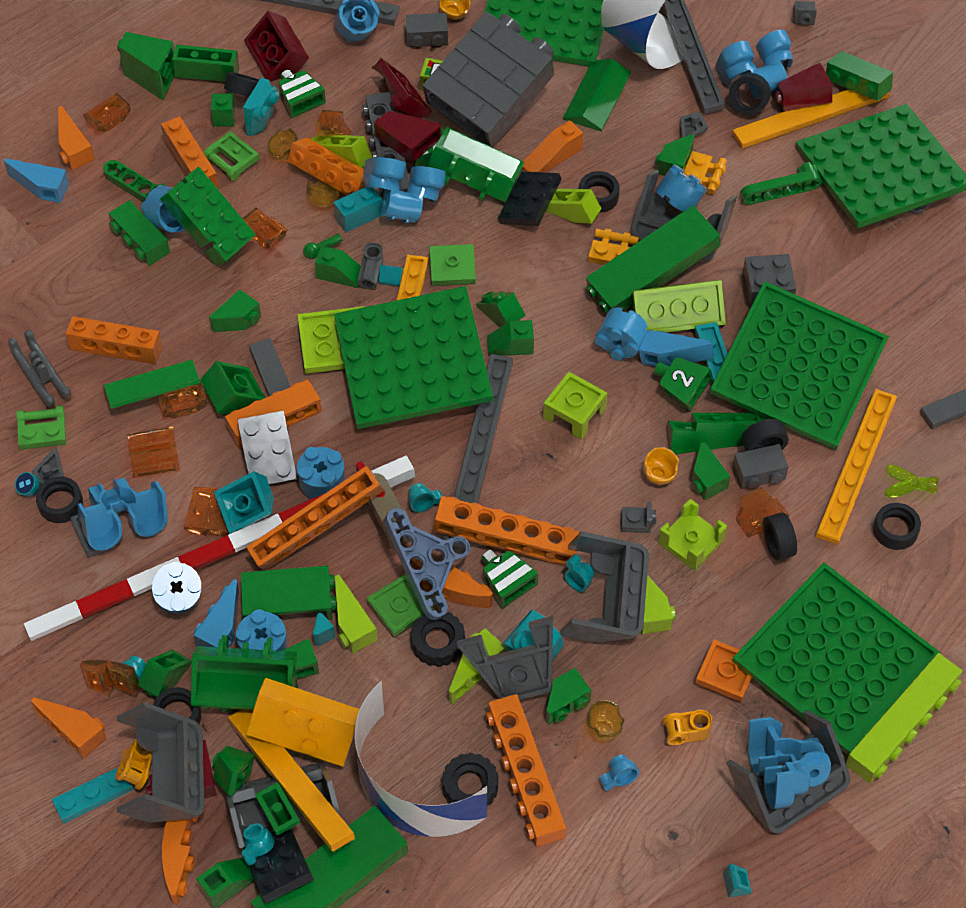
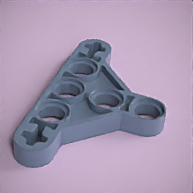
[384,508,470,621]

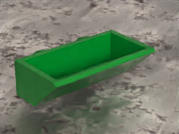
[427,127,525,203]
[191,635,297,710]

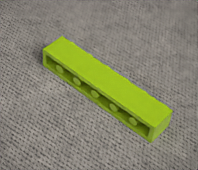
[846,653,963,784]

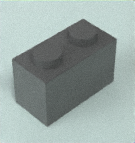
[406,13,448,47]
[733,444,788,489]

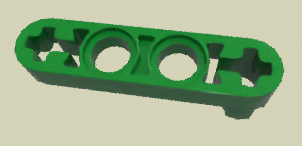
[103,160,166,202]
[740,162,822,205]

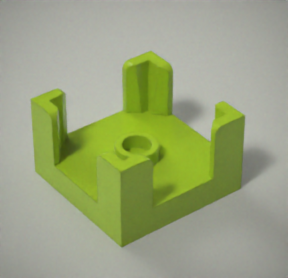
[543,372,608,440]
[658,499,728,571]

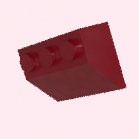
[244,11,309,82]

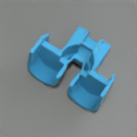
[715,29,793,99]
[363,157,446,224]
[77,478,168,551]
[748,717,831,809]

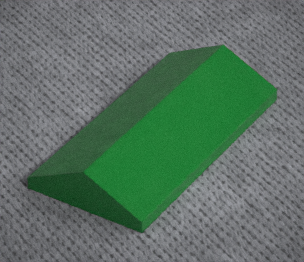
[563,59,631,132]
[103,359,200,409]

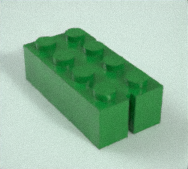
[160,166,256,266]

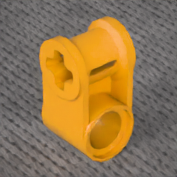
[662,710,712,746]
[115,739,152,790]

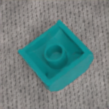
[243,78,279,137]
[501,610,565,663]

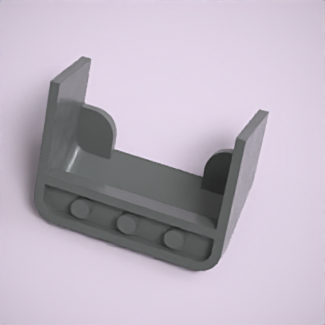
[632,170,737,261]
[560,531,649,642]
[117,702,204,823]
[726,710,850,833]
[225,763,341,848]

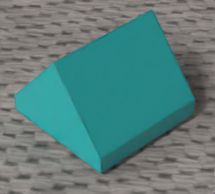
[379,265,404,287]
[313,613,335,646]
[723,864,752,898]

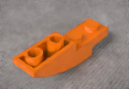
[410,558,493,608]
[162,816,199,905]

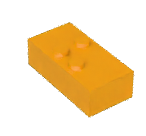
[246,678,360,767]

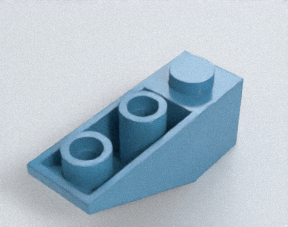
[4,158,69,203]
[639,330,715,367]
[194,579,239,648]

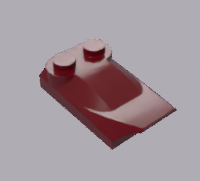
[372,58,432,119]

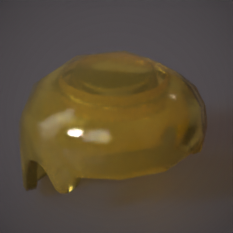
[268,128,299,161]
[306,181,339,208]
[586,700,624,741]

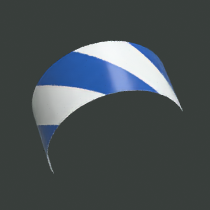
[601,0,684,69]
[355,681,487,837]

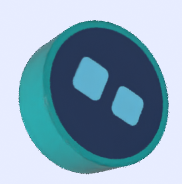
[15,472,40,497]

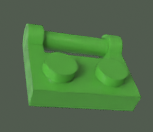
[203,131,260,181]
[17,405,66,450]

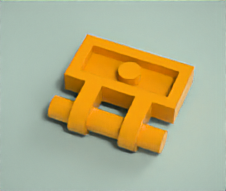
[684,151,727,194]
[588,228,639,265]

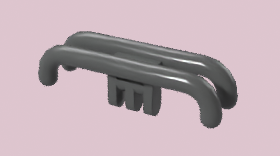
[8,330,71,407]

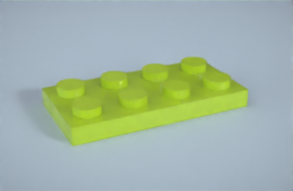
[632,279,726,333]

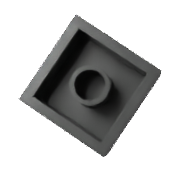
[742,254,796,308]

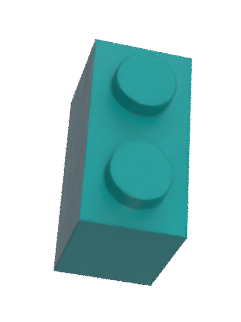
[334,187,382,233]

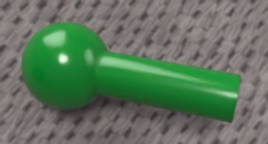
[303,233,343,259]

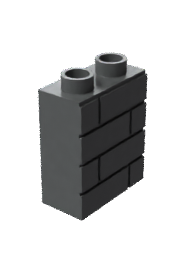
[422,11,554,147]

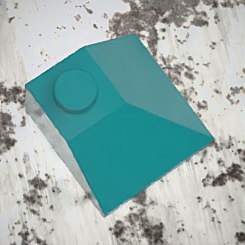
[214,471,274,534]

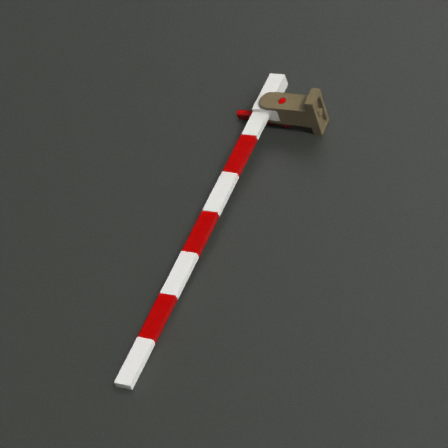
[24,455,415,641]

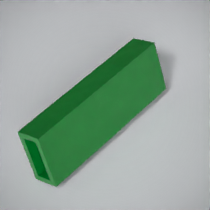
[586,205,721,314]
[250,805,408,908]

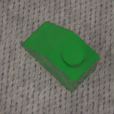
[211,92,236,127]
[655,134,695,176]
[315,246,361,288]
[209,289,261,332]
[487,320,534,356]
[691,442,730,500]
[138,649,192,697]
[212,746,255,796]
[255,782,301,835]

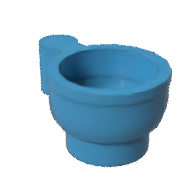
[599,755,640,791]

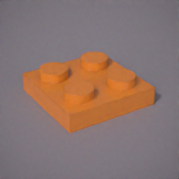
[695,639,752,702]

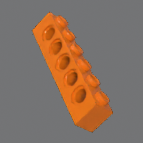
[246,466,385,571]
[432,496,580,566]
[485,694,566,847]

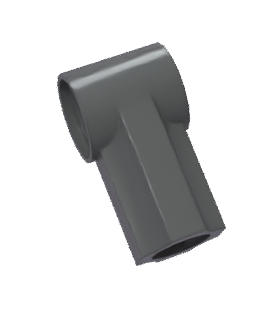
[357,243,384,290]

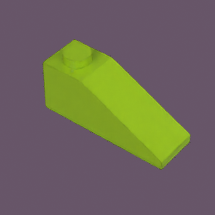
[311,134,372,168]
[546,189,602,223]
[335,574,378,654]
[642,575,676,634]
[449,628,506,705]

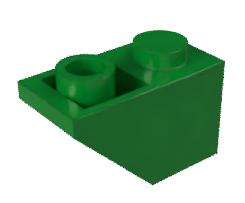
[476,291,526,327]
[546,668,592,725]
[196,857,255,908]

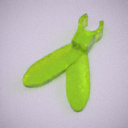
[884,465,939,497]

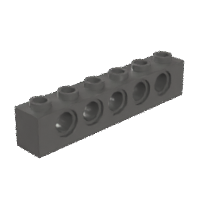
[362,92,410,197]

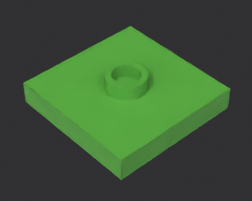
[430,244,476,286]
[366,574,434,637]

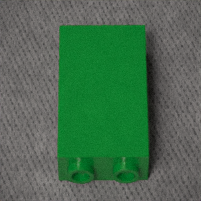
[241,565,337,620]

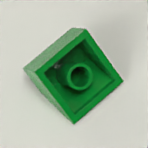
[200,361,265,415]

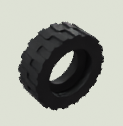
[411,610,465,667]
[442,753,498,806]

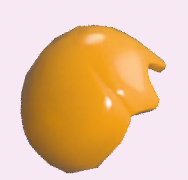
[439,0,471,20]
[643,447,679,485]

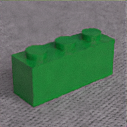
[172,44,240,82]
[826,51,893,101]
[108,200,170,266]

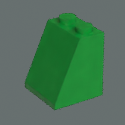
[117,32,175,100]

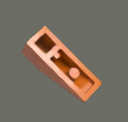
[58,106,95,171]
[522,120,583,172]
[30,697,106,759]

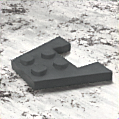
[457,616,553,700]

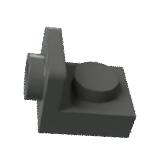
[794,1,817,25]
[622,501,656,533]

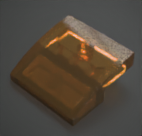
[127,427,180,478]
[183,487,229,537]
[80,660,141,698]

